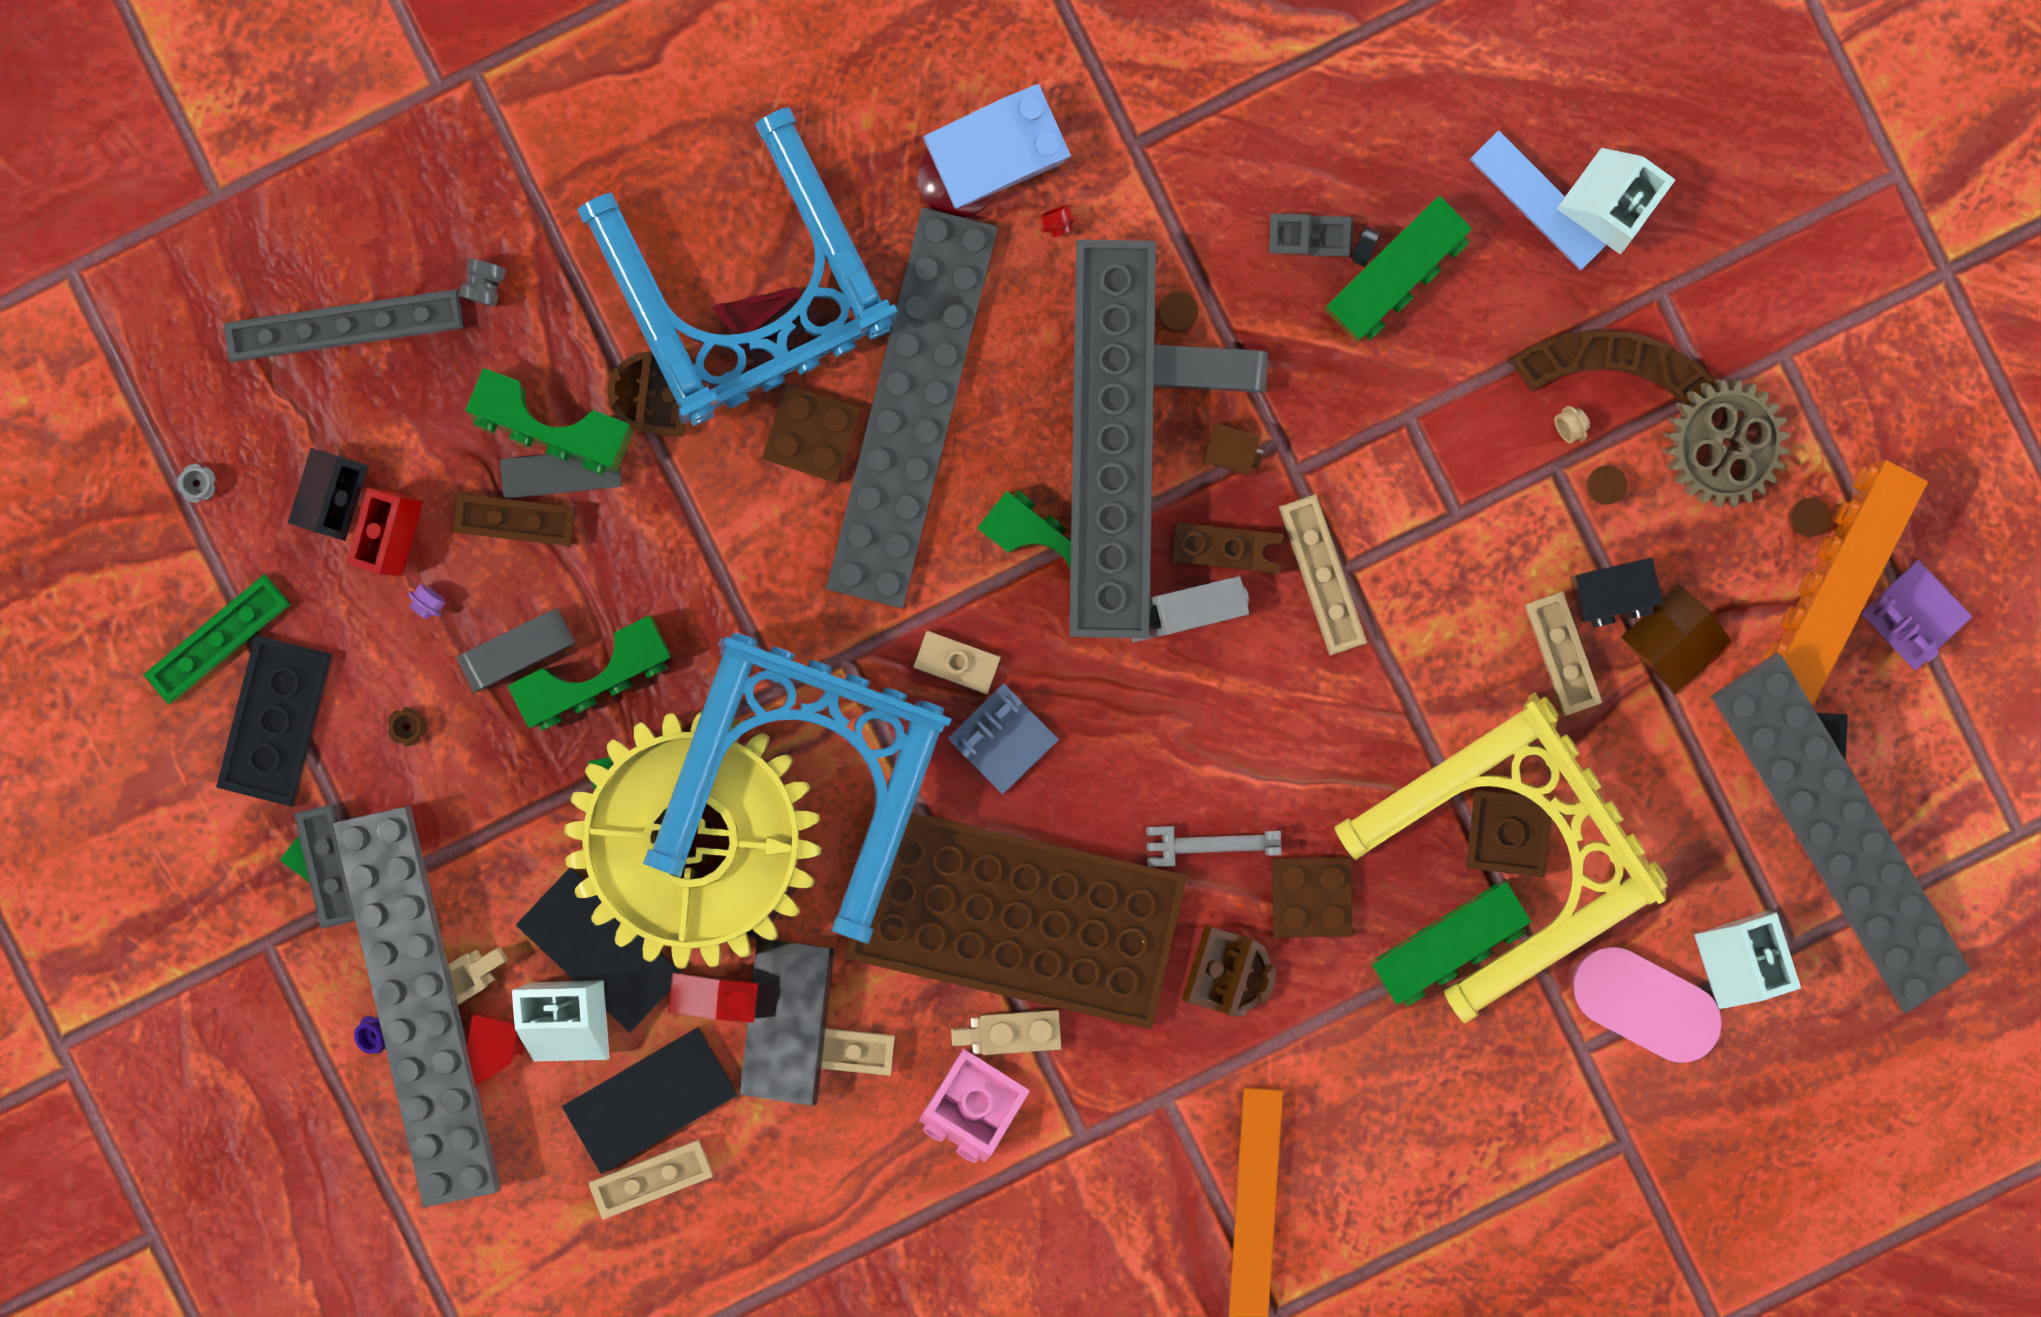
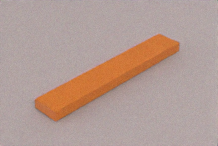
[1228,1087,1283,1317]

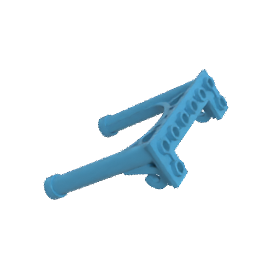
[577,107,898,426]
[643,633,951,944]

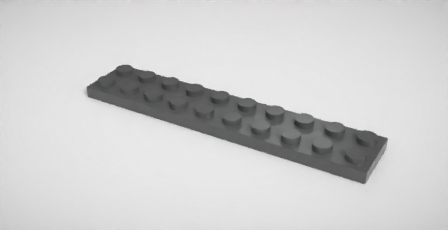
[826,208,998,608]
[1069,240,1156,639]
[1710,652,1971,1014]
[333,805,501,1208]

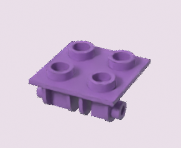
[1861,560,1972,671]

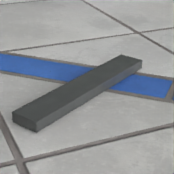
[223,289,465,363]

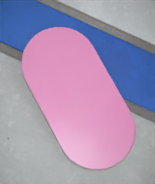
[1572,947,1722,1063]

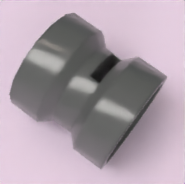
[458,258,507,307]

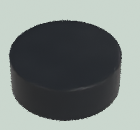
[1351,226,1380,268]

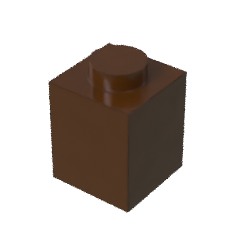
[1202,423,1265,476]

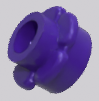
[354,1016,386,1054]

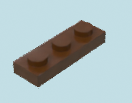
[453,493,576,547]

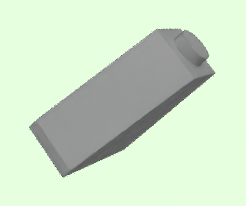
[1132,576,1249,643]

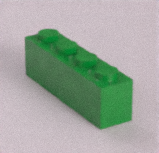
[1324,195,1472,342]
[1369,880,1531,1006]

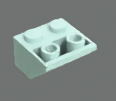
[1557,148,1675,255]
[1694,910,1801,1009]
[512,980,610,1061]

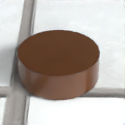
[1159,292,1199,332]
[1586,465,1627,505]
[1789,498,1831,537]

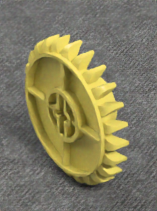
[564,712,822,969]

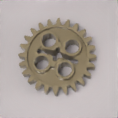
[1663,379,1790,507]

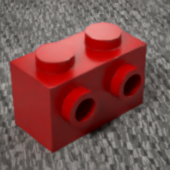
[346,487,423,577]

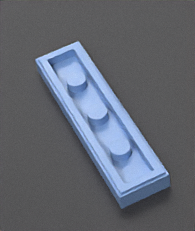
[1469,130,1606,270]

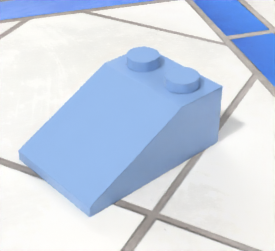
[923,84,1071,209]

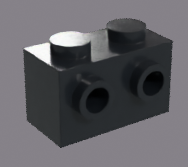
[288,448,369,541]
[1570,558,1663,628]

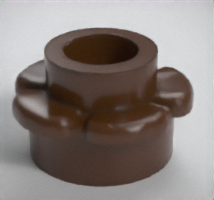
[388,707,427,746]

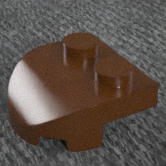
[607,352,693,437]
[1181,925,1276,1016]

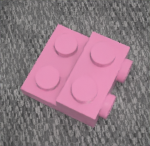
[918,1049,1030,1163]

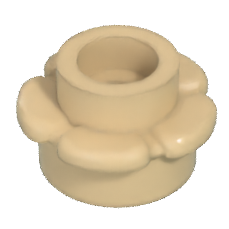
[1554,406,1590,443]

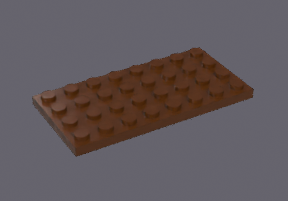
[845,812,1187,1029]

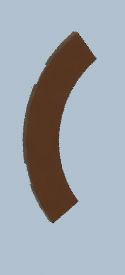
[1509,330,1716,405]

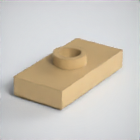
[913,631,1001,694]

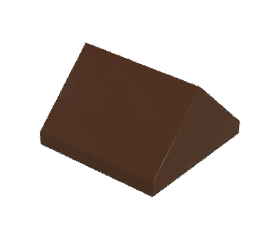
[1620,584,1732,695]

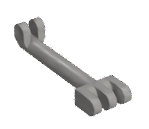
[1146,826,1282,867]

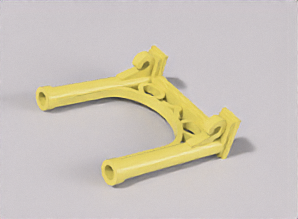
[1335,692,1668,1024]

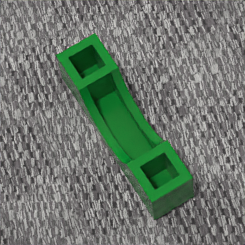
[465,367,634,476]
[977,490,1071,602]
[508,615,673,732]

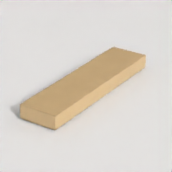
[1278,494,1367,656]

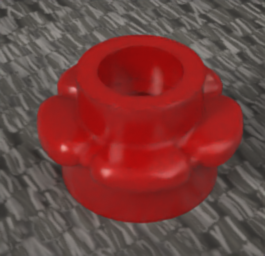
[1040,205,1078,237]

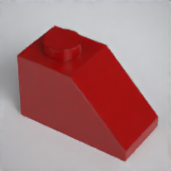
[668,972,758,1023]
[466,1011,525,1087]

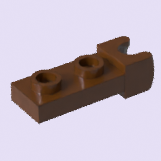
[1172,522,1284,574]

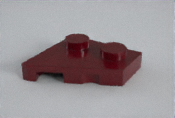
[712,287,821,366]

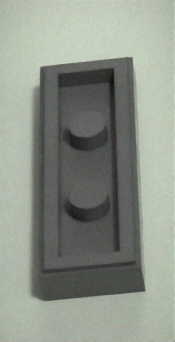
[500,455,623,499]
[294,804,356,929]

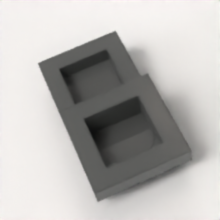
[1269,214,1354,258]

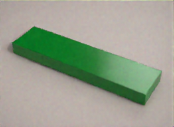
[143,574,292,705]

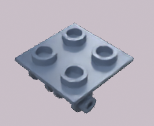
[948,683,1059,794]

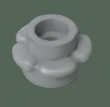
[177,464,216,503]

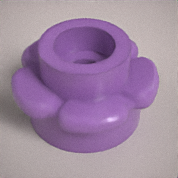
[408,584,446,619]

